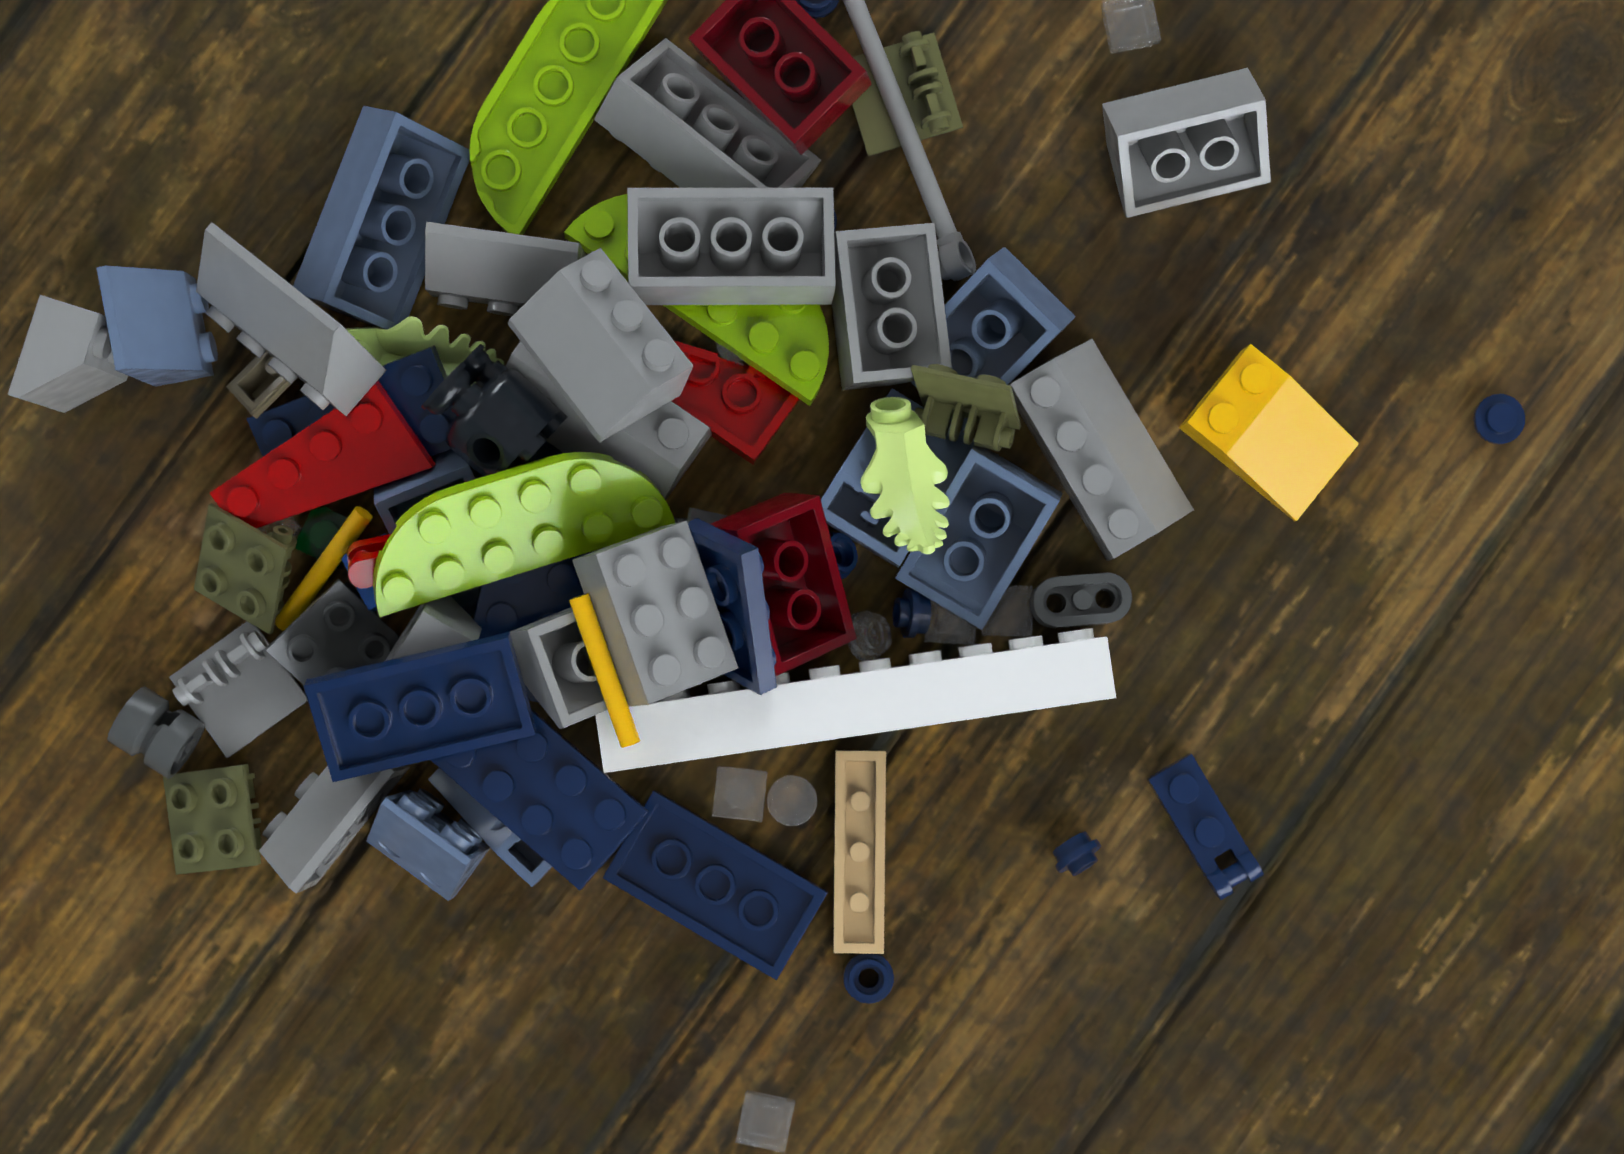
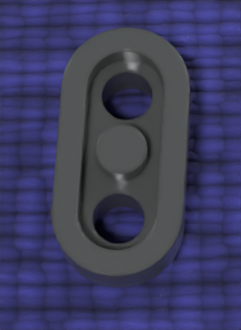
[1029,572,1132,629]

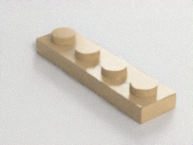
[833,750,886,954]

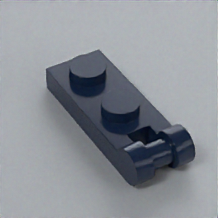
[1147,753,1264,901]

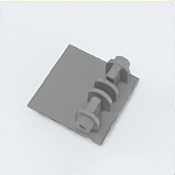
[169,621,308,758]

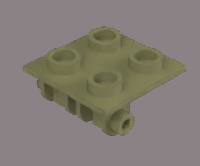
[852,31,963,156]
[911,364,1021,451]
[194,503,297,635]
[163,764,262,875]

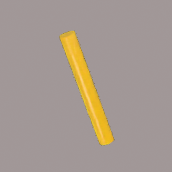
[275,506,372,631]
[569,593,641,748]

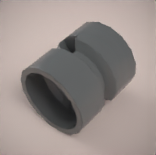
[107,686,205,779]

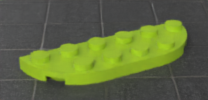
[469,0,668,235]
[564,194,829,406]
[373,452,675,617]

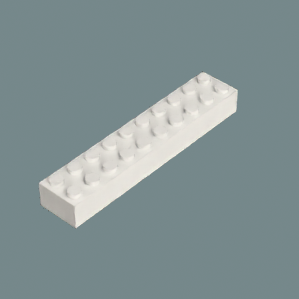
[595,628,1116,773]

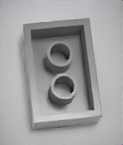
[572,521,738,706]

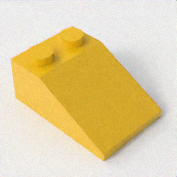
[1179,344,1359,521]

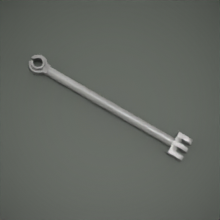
[843,0,976,281]

